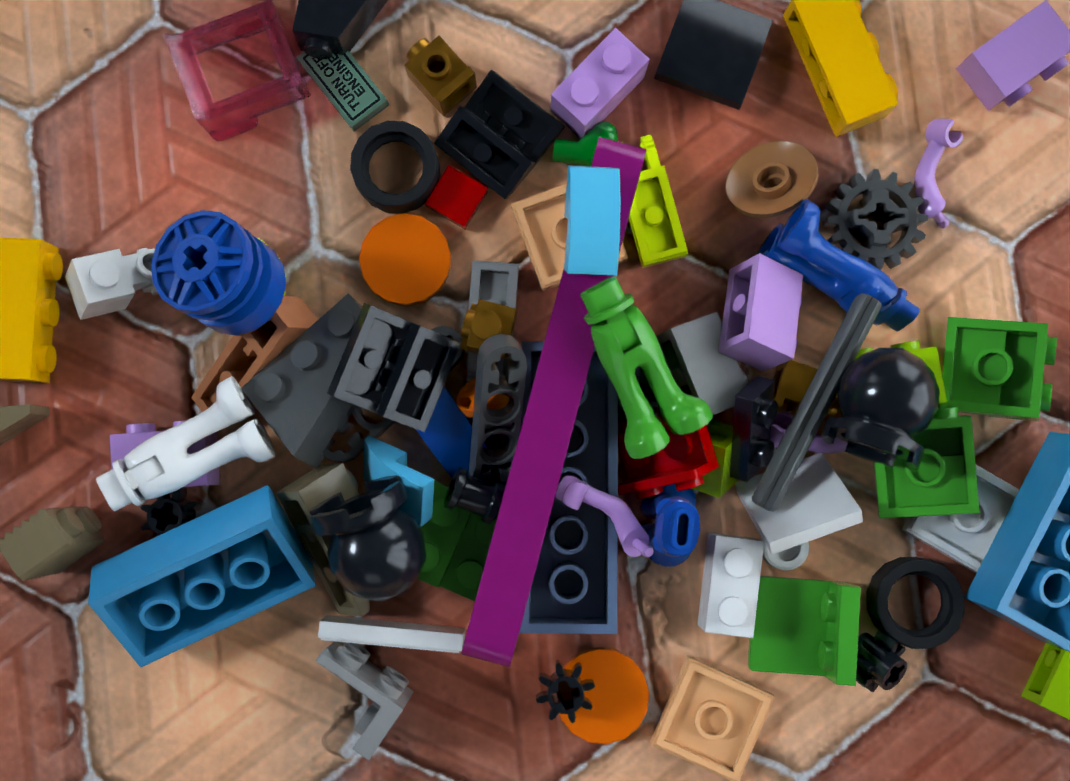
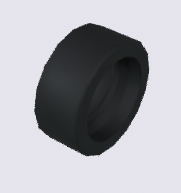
[350,121,440,214]
[866,557,965,649]

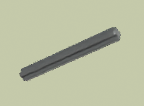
[752,293,882,512]

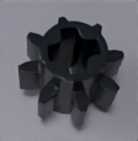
[140,487,202,536]
[856,630,907,692]
[536,660,595,723]

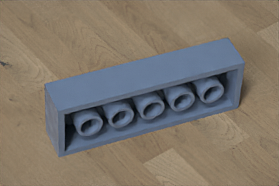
[519,341,618,634]

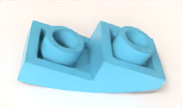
[564,165,621,275]
[363,436,435,527]

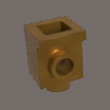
[404,35,477,117]
[460,299,517,360]
[773,360,840,417]

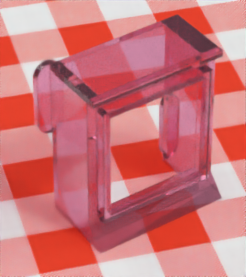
[163,0,311,141]

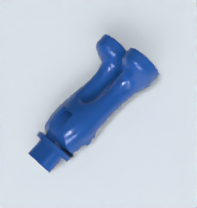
[758,199,920,332]
[640,484,700,567]

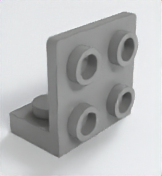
[316,641,414,760]

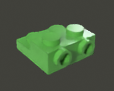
[939,317,1057,421]
[873,407,980,519]
[417,481,499,601]

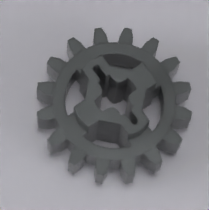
[822,169,928,270]

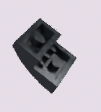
[654,0,773,110]
[434,70,566,199]
[327,303,461,432]

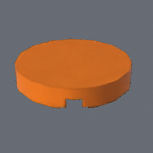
[359,213,452,307]
[556,647,649,744]

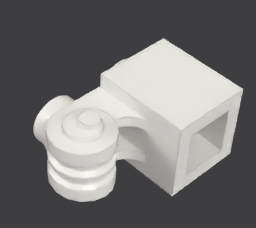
[65,248,159,320]

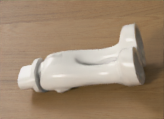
[96,376,275,511]

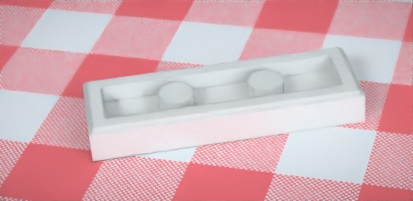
[318,615,466,653]

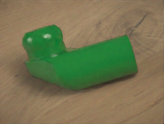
[553,121,618,167]

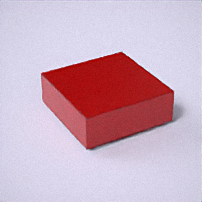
[425,165,488,230]

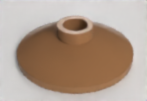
[725,141,819,218]

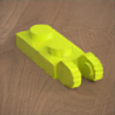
[621,134,688,268]

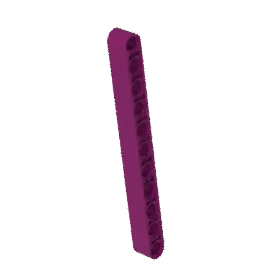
[461,137,646,667]

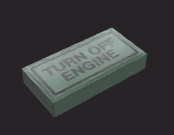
[296,51,389,132]

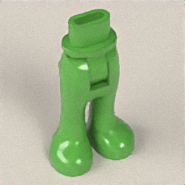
[580,276,713,459]

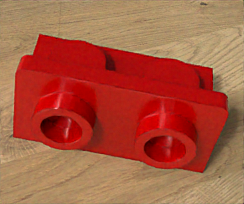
[618,421,719,499]

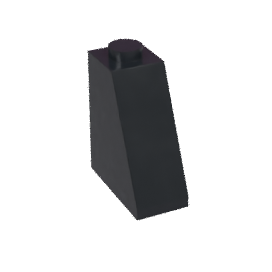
[292,0,388,59]

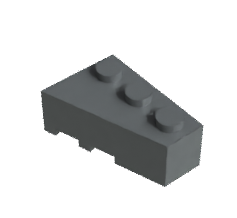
[241,293,362,469]

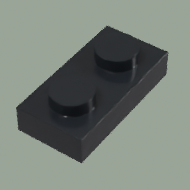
[730,376,778,483]

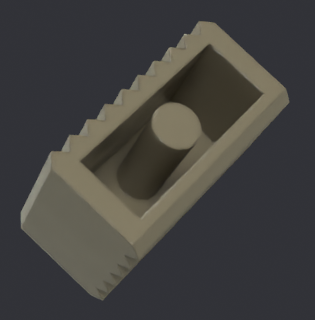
[0,506,105,581]

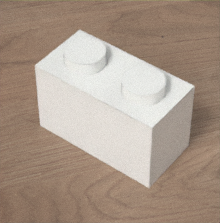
[697,533,764,638]

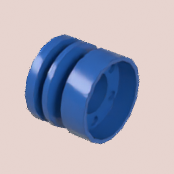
[151,210,286,336]

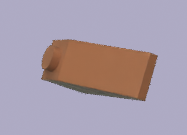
[191,296,319,430]

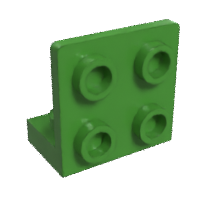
[748,576,861,686]

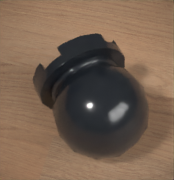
[821,348,940,470]
[310,475,427,602]

